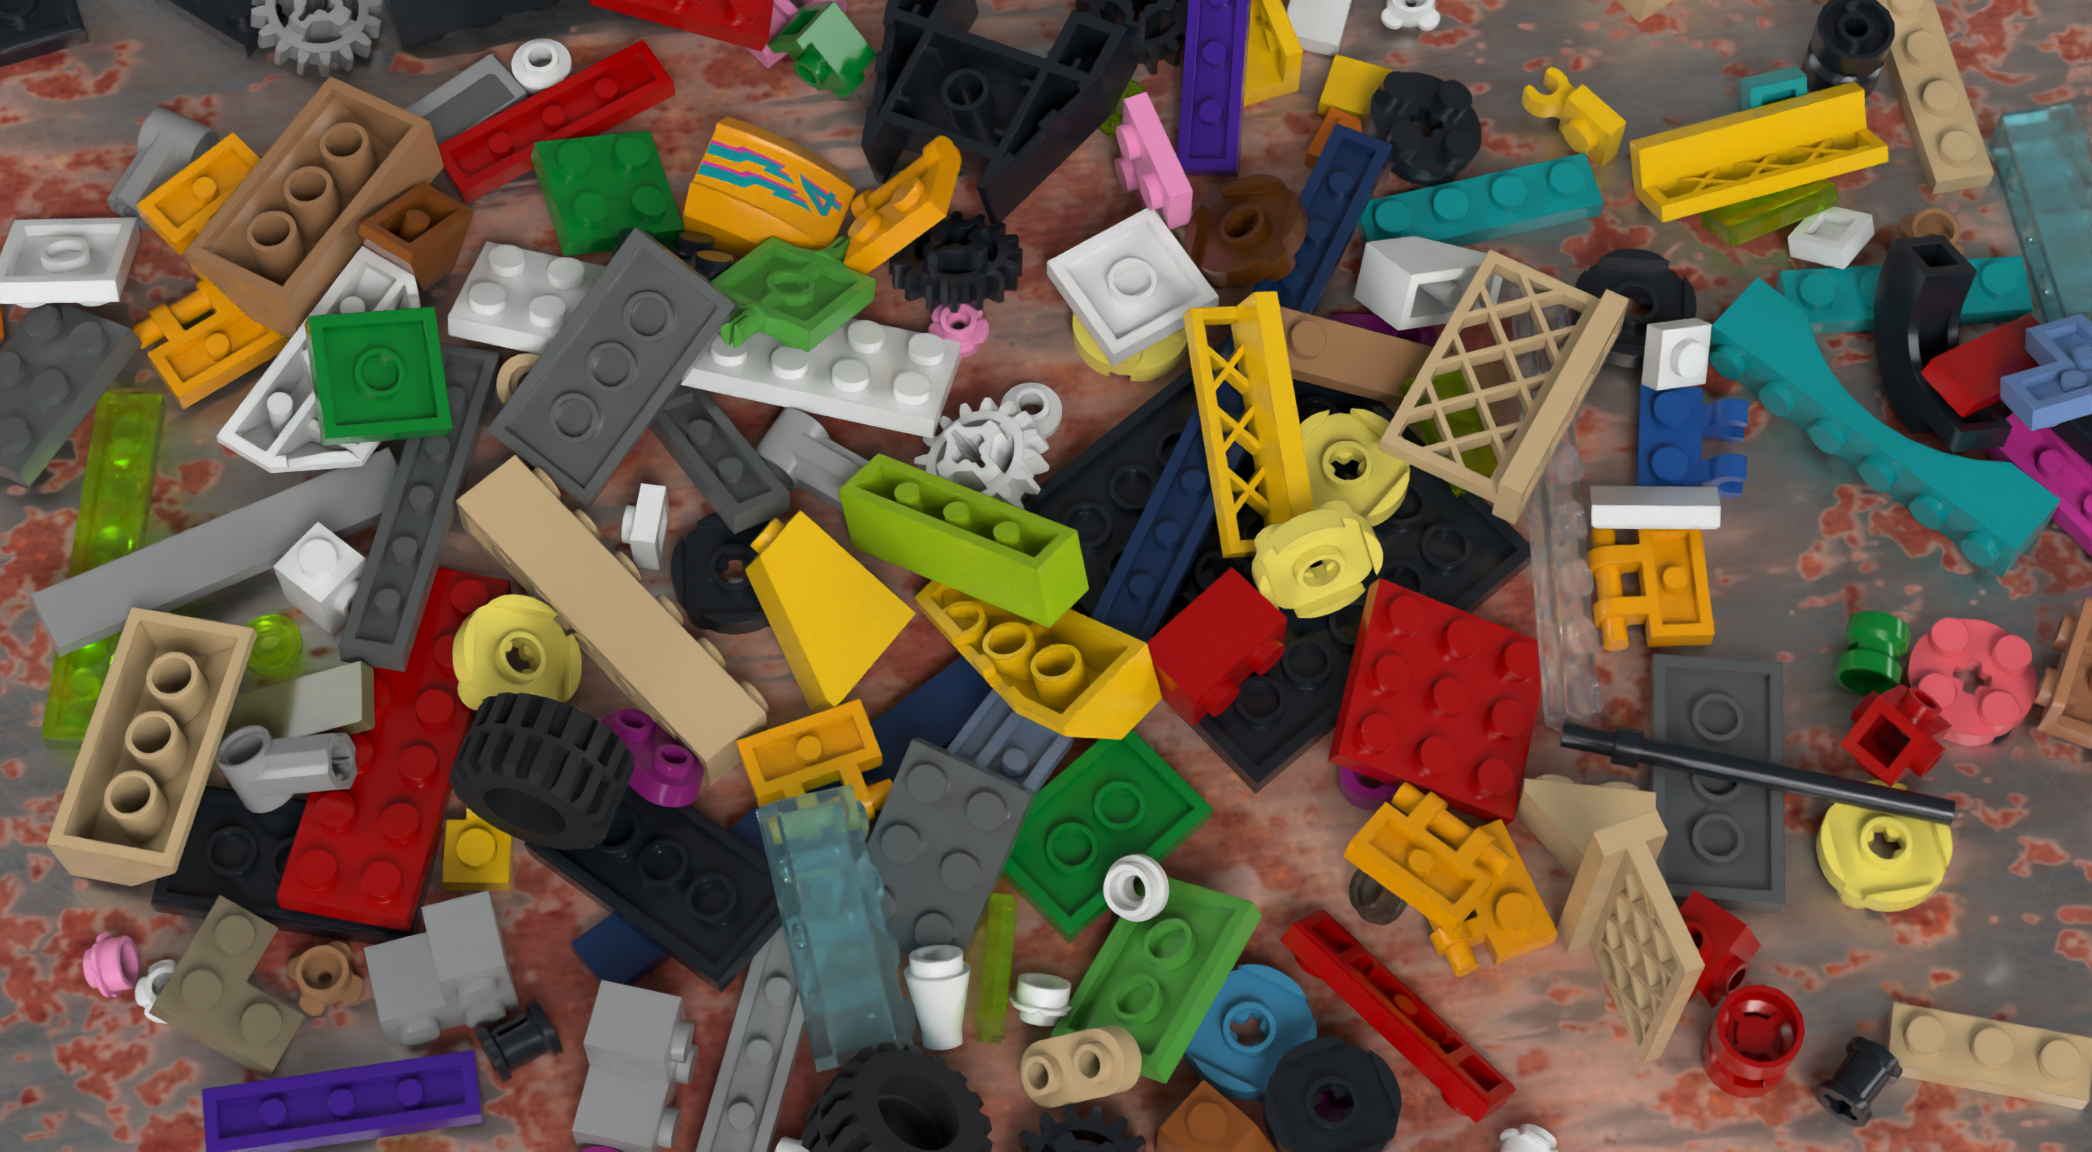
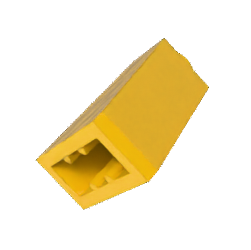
[745,510,916,714]

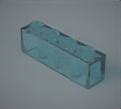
[1988,103,2092,323]
[756,784,916,1072]

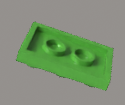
[1050,877,1262,1084]

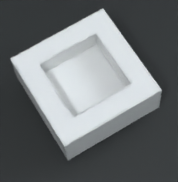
[1788,203,1874,269]
[1641,318,1712,391]
[621,483,671,571]

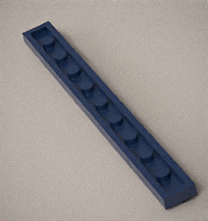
[1091,123,1393,643]

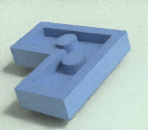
[2000,313,2092,431]

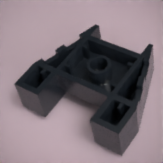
[861,0,1138,224]

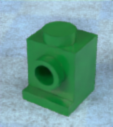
[767,1,877,98]

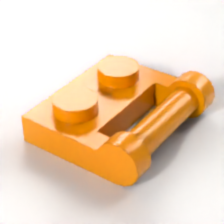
[843,135,962,275]

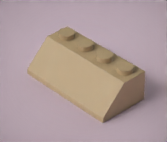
[46,607,257,886]

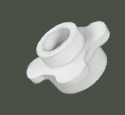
[1381,0,1440,31]

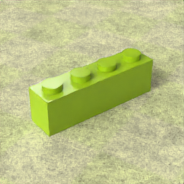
[838,453,1089,628]

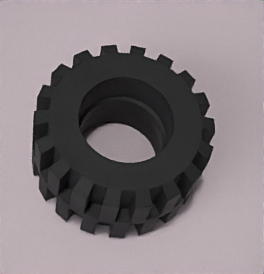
[449,692,635,850]
[801,1042,993,1152]

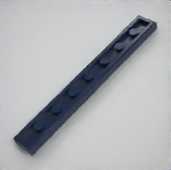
[571,656,993,986]

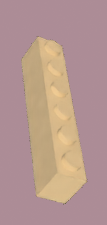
[456,455,769,787]

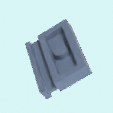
[946,689,1074,792]

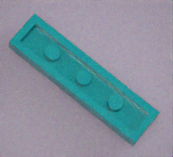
[1356,153,1604,250]
[1776,256,2033,335]

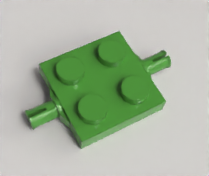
[711,236,876,352]

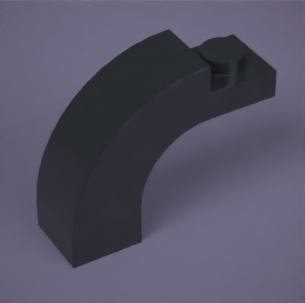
[1873,235,2012,453]

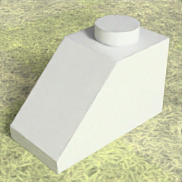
[1354,236,1503,331]

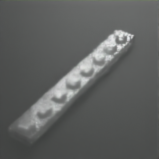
[1508,263,1604,733]

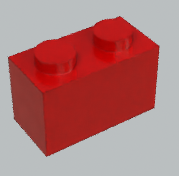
[1147,567,1287,727]

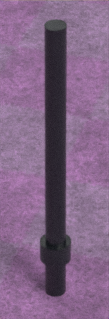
[1560,721,1956,826]

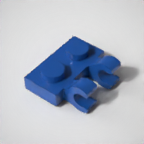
[1635,384,1748,498]

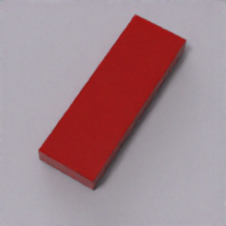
[1920,313,2041,418]

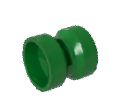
[1835,611,1912,696]

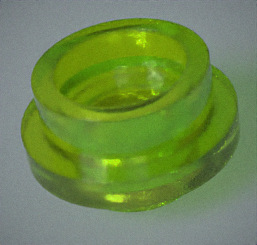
[245,614,303,677]

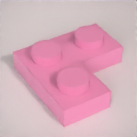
[1114,92,1193,230]

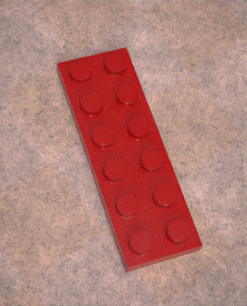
[276,568,512,932]

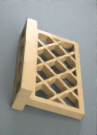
[1379,249,1629,525]
[1556,809,1705,1063]

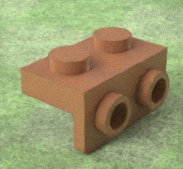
[2034,596,2092,749]

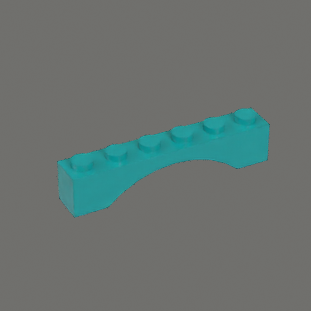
[1708,277,2061,578]

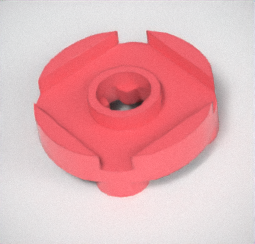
[1903,617,2037,746]

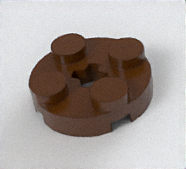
[1185,174,1308,289]

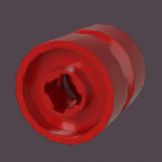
[1701,985,1805,1098]

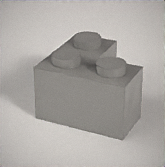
[364,890,520,1045]
[572,980,699,1152]

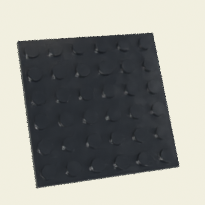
[1021,335,1537,794]

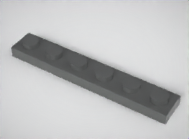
[338,343,502,672]

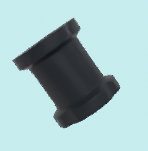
[475,999,563,1084]
[1814,1036,1903,1127]

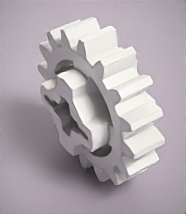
[914,397,1049,510]

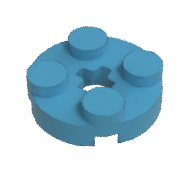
[1183,964,1317,1102]

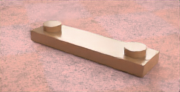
[1280,307,1506,428]

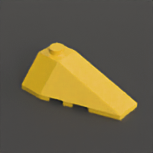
[914,580,1162,740]

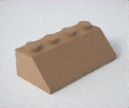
[184,76,444,339]

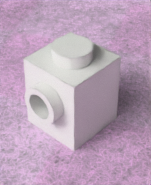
[273,522,366,636]

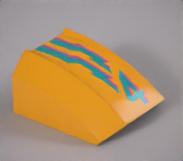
[683,116,856,257]

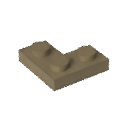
[149,895,305,1079]

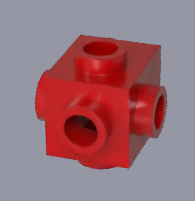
[1840,684,1952,787]
[1679,889,1761,1009]

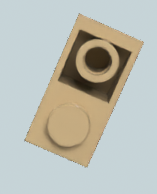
[1516,774,1656,879]

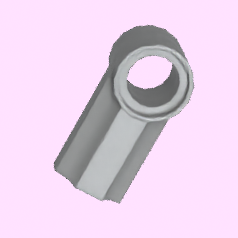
[107,107,219,231]
[754,407,869,513]
[215,725,358,813]

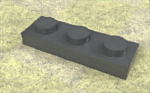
[649,386,790,534]

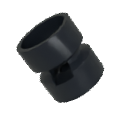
[1802,0,1895,98]

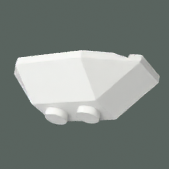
[216,246,421,473]

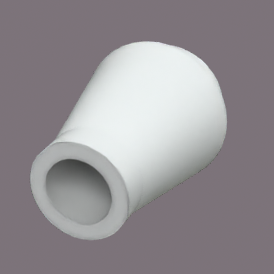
[903,945,971,1050]

